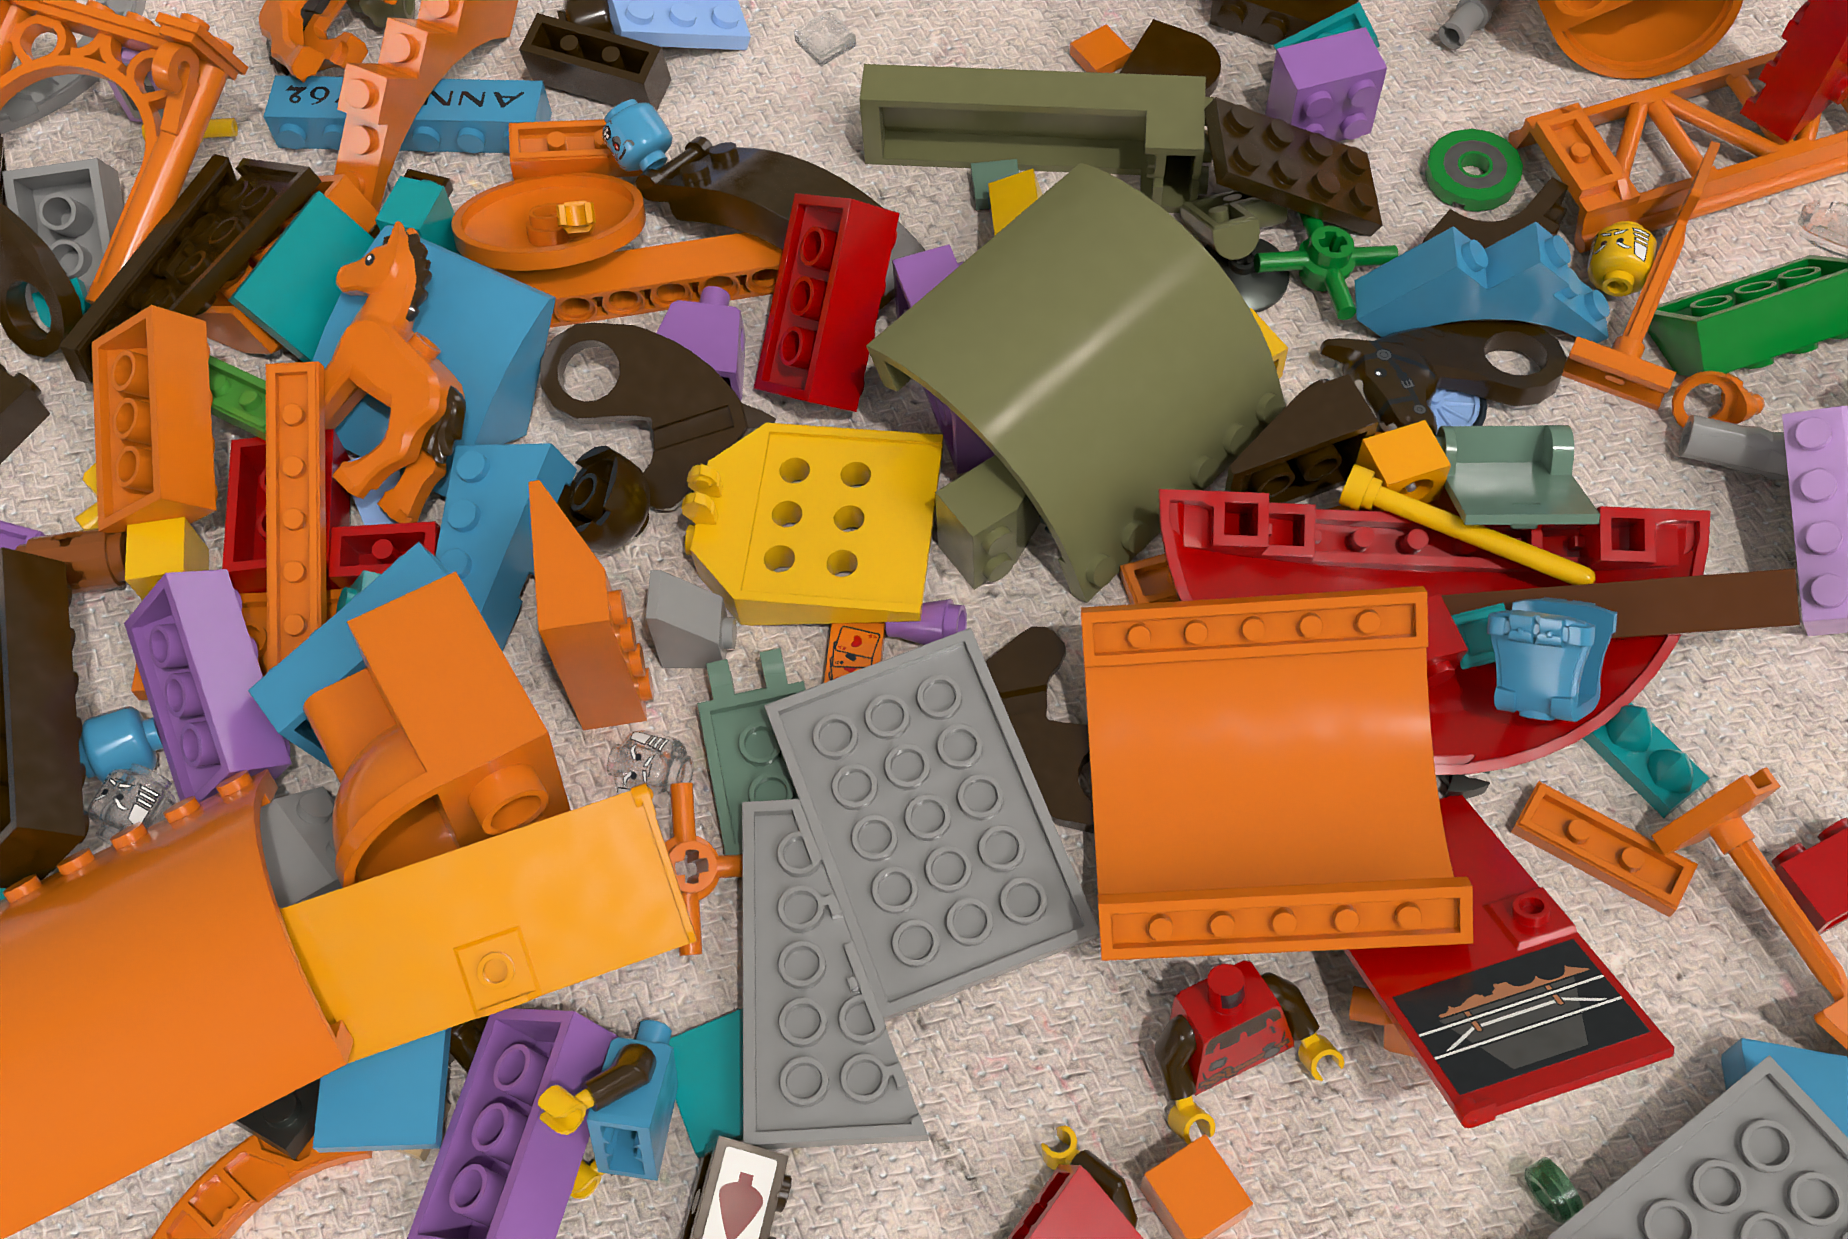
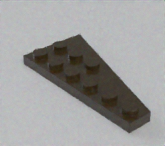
[89,158,322,373]

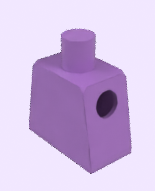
[656,286,746,401]

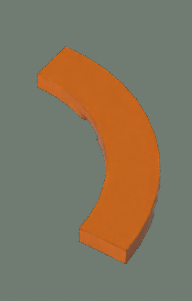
[151,1135,372,1239]

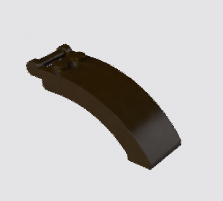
[636,136,926,310]

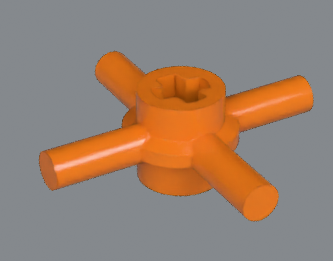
[665,782,743,956]

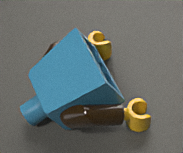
[538,1020,678,1199]

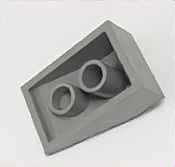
[2,158,124,313]
[260,786,342,908]

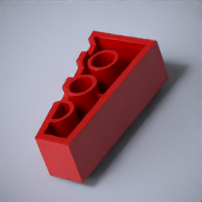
[1740,0,1848,142]

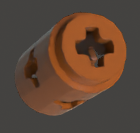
[15,528,127,594]

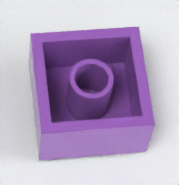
[1265,27,1387,142]

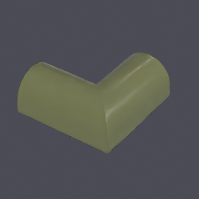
[1180,190,1288,260]

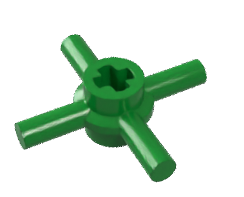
[1254,212,1398,320]

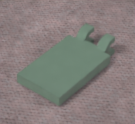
[697,648,810,855]

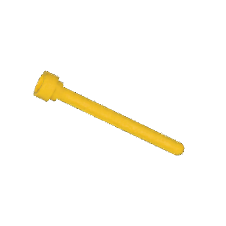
[1338,464,1596,585]

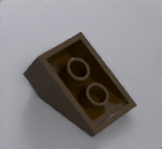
[1225,374,1378,504]

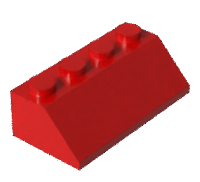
[754,193,900,412]

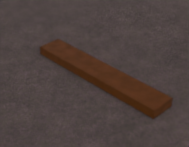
[1442,568,1800,639]

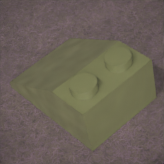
[935,455,1040,590]

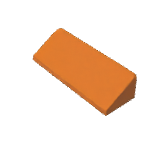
[509,119,643,180]

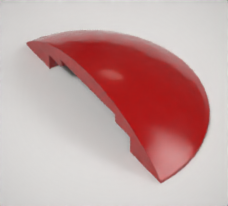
[1158,489,1711,776]

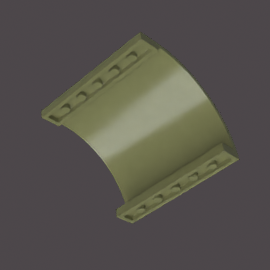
[866,162,1286,603]

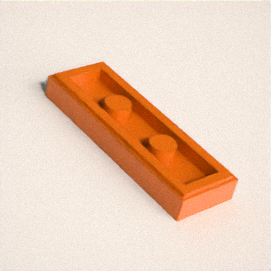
[1511,781,1698,917]

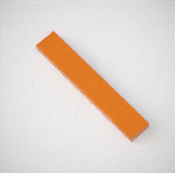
[265,361,327,672]

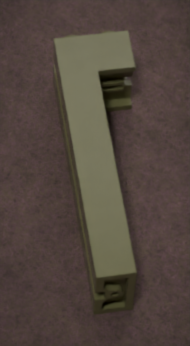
[859,64,1214,213]

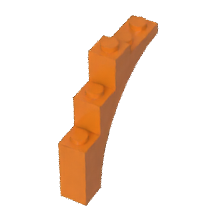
[334,0,518,213]

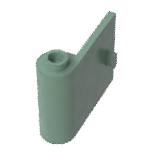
[1435,425,1600,529]

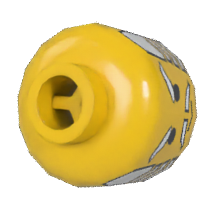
[1587,221,1658,297]

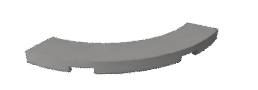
[0,0,146,134]

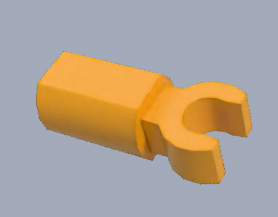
[556,201,596,238]

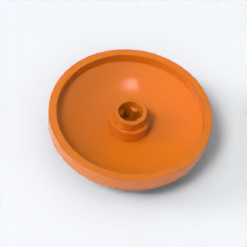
[451,172,646,271]

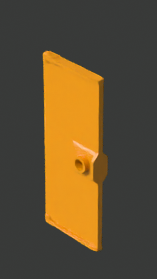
[279,783,697,1064]

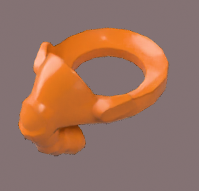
[1672,371,1765,428]

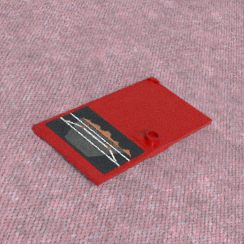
[1344,795,1675,1128]

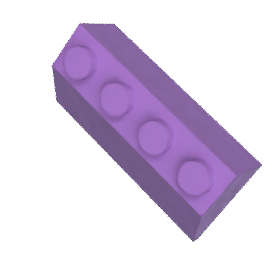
[124,569,292,802]

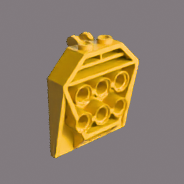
[681,423,944,626]

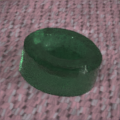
[1524,1157,1584,1223]

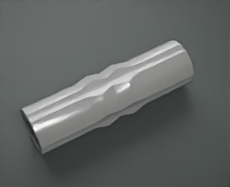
[1679,415,1789,481]

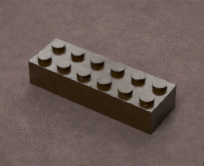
[0,547,90,889]

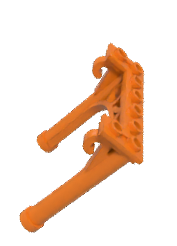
[0,0,248,305]

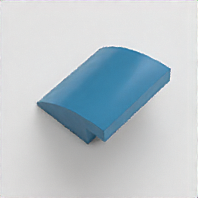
[312,225,556,497]

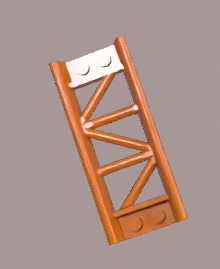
[1508,50,1848,253]

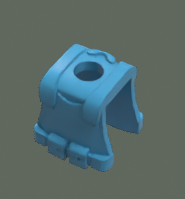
[1487,597,1617,722]

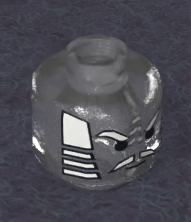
[607,730,694,808]
[88,764,176,846]

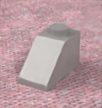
[645,570,737,668]

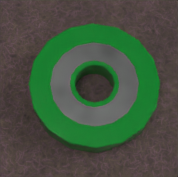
[1425,128,1523,212]

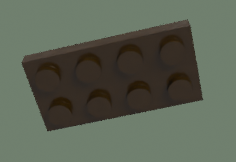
[1204,97,1383,237]

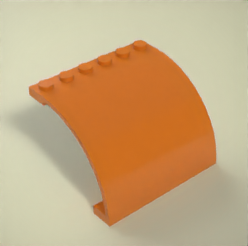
[1081,586,1473,961]
[0,769,353,1239]

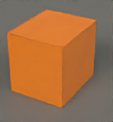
[1139,1134,1253,1239]

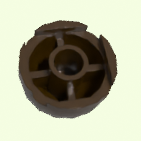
[557,445,650,552]

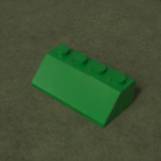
[1647,255,1848,384]

